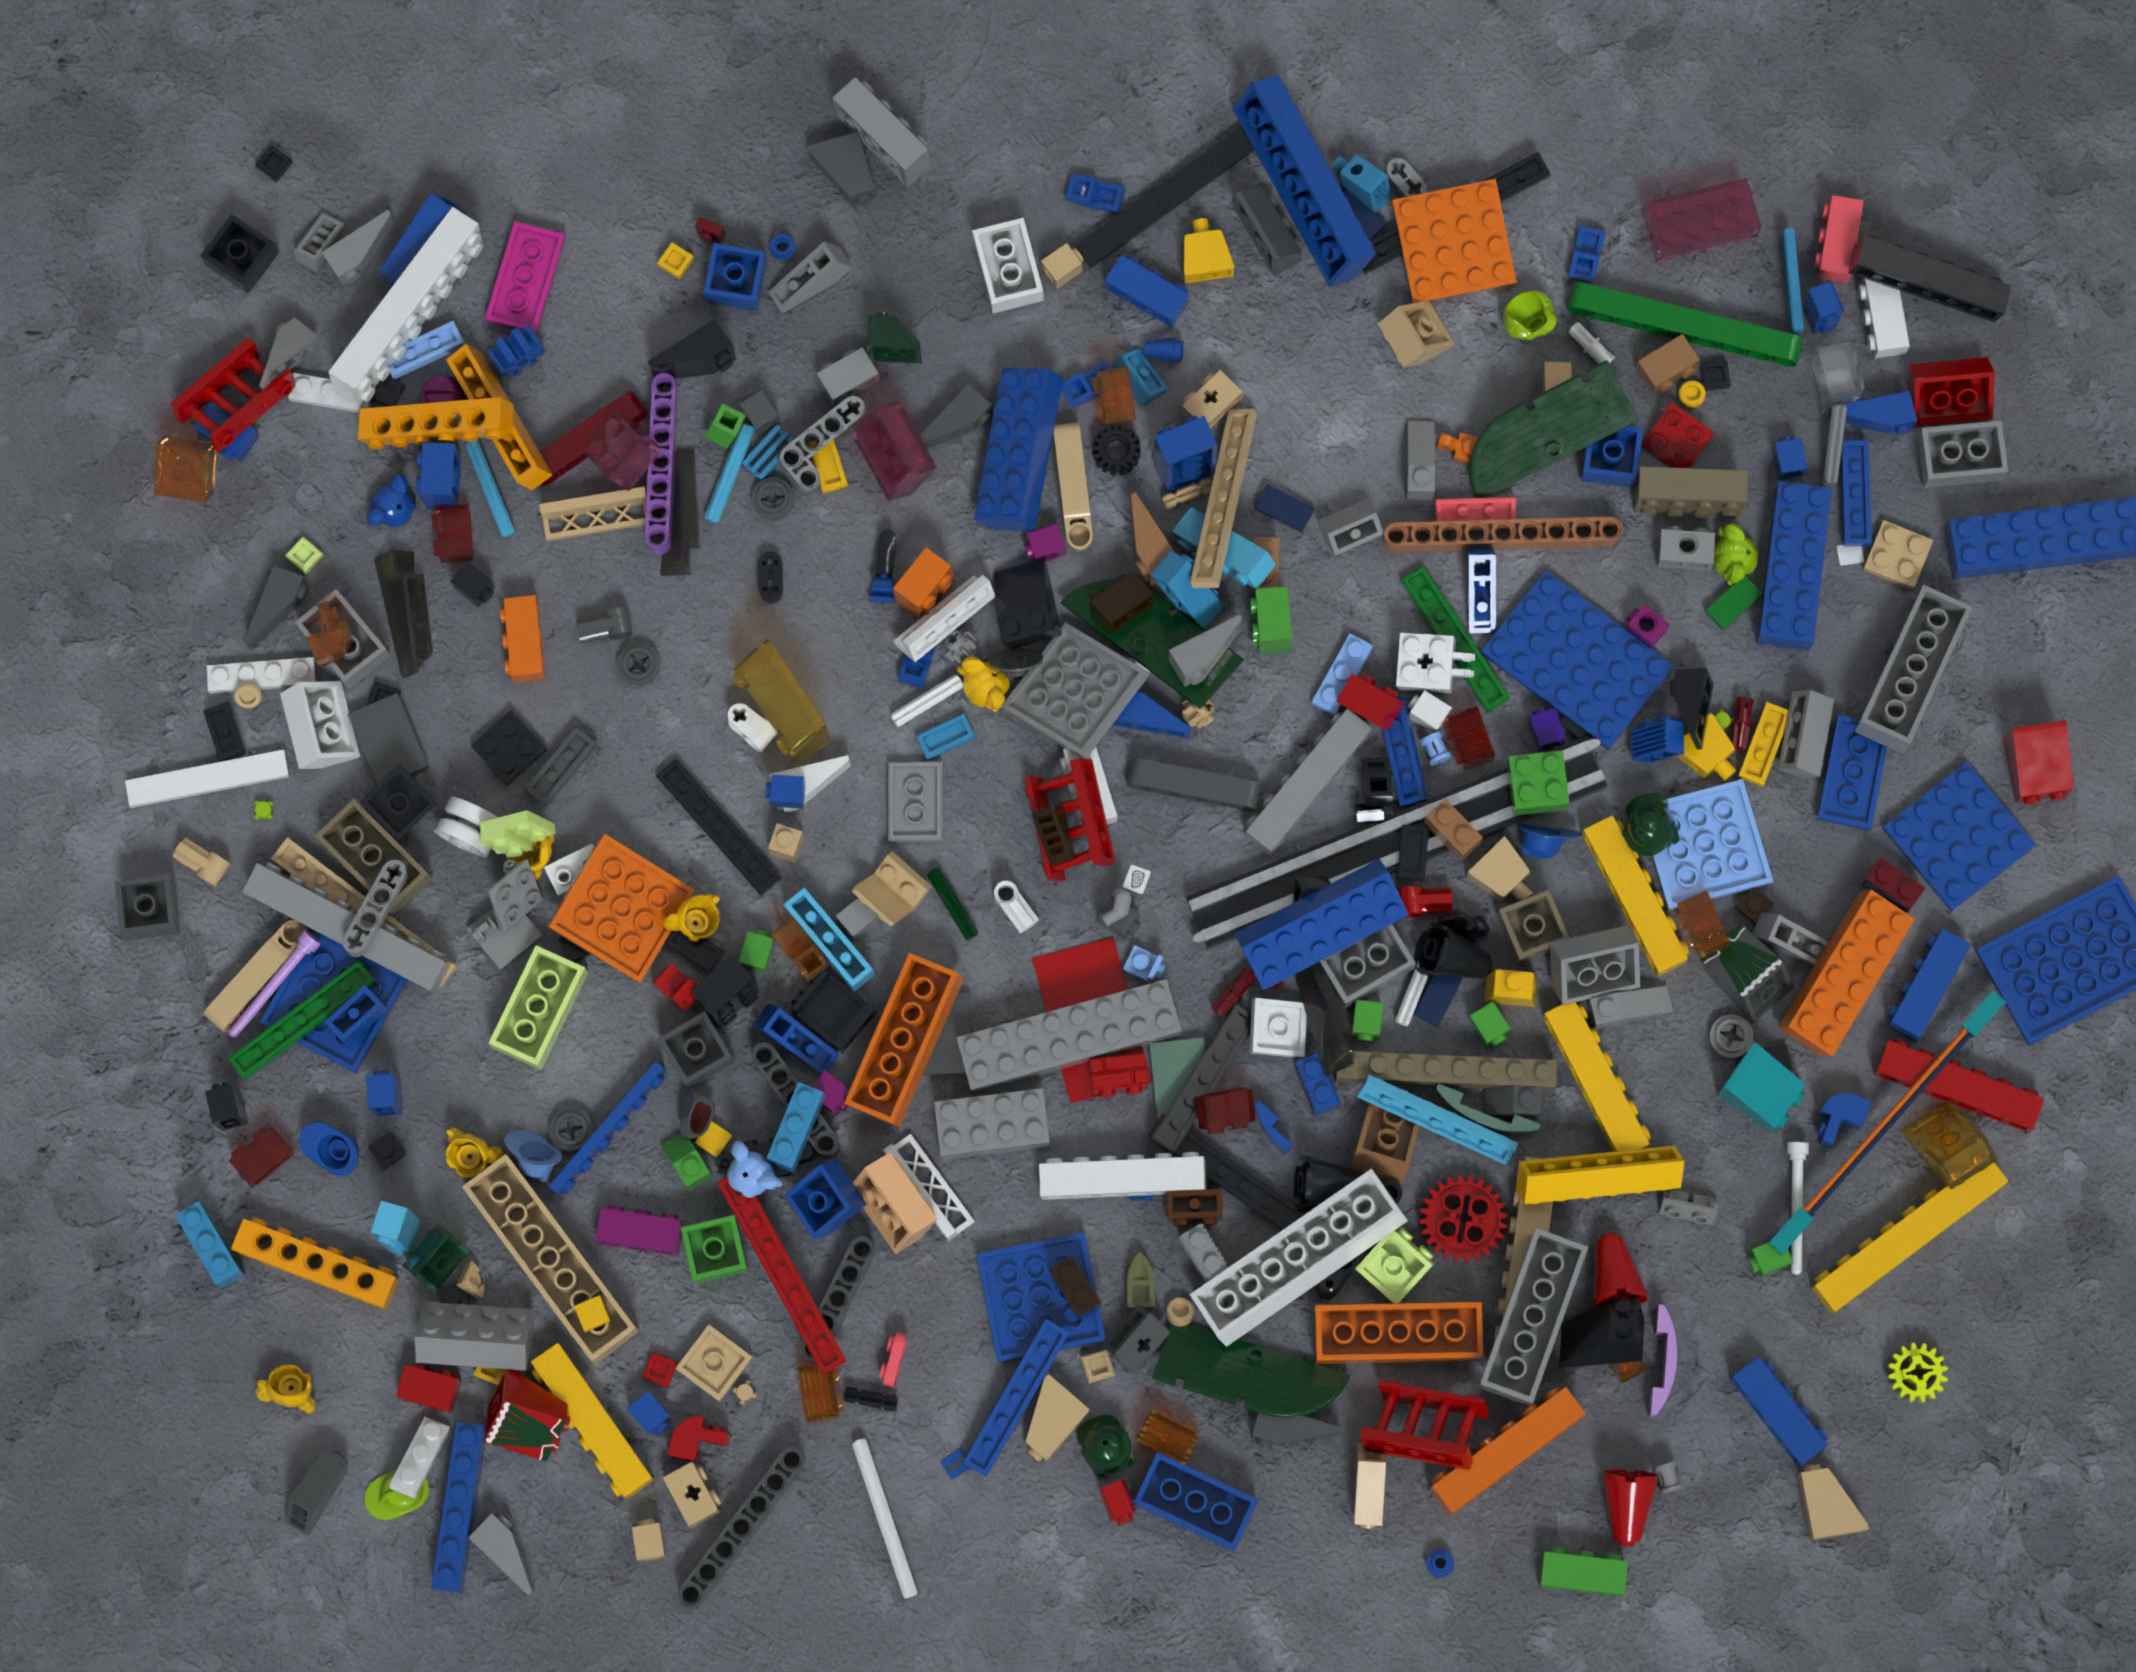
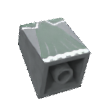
[1700,924,1793,1023]

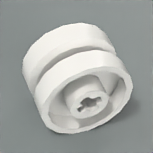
[434,797,498,857]

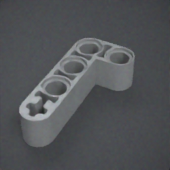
[777,396,865,493]

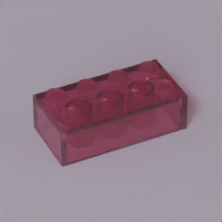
[1642,178,1761,261]

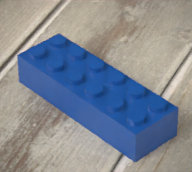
[974,368,1063,531]
[1756,481,1832,651]
[1234,859,1409,991]

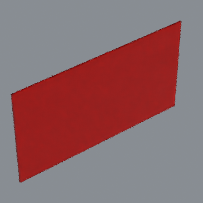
[1032,937,1152,1103]

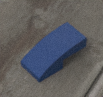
[1065,174,1126,214]
[1568,226,1606,283]
[1061,361,1120,408]
[898,646,936,688]
[1254,1100,1293,1156]

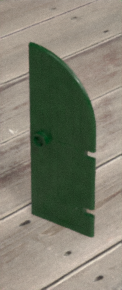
[1470,360,1639,498]
[1061,579,1244,709]
[1152,1324,1350,1417]

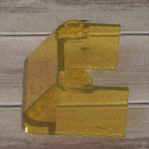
[731,639,830,766]

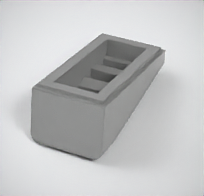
[294,212,345,272]

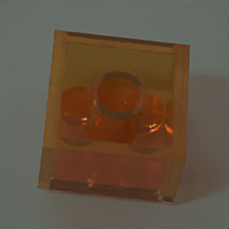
[154,435,216,502]

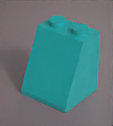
[1718,1042,1806,1133]

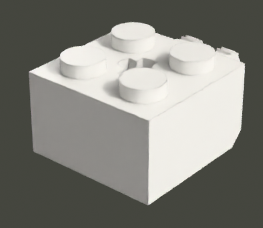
[1396,633,1475,693]

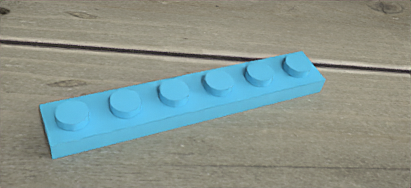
[1357,1075,1518,1165]

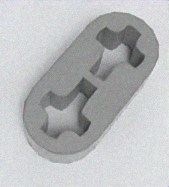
[1386,158,1427,197]

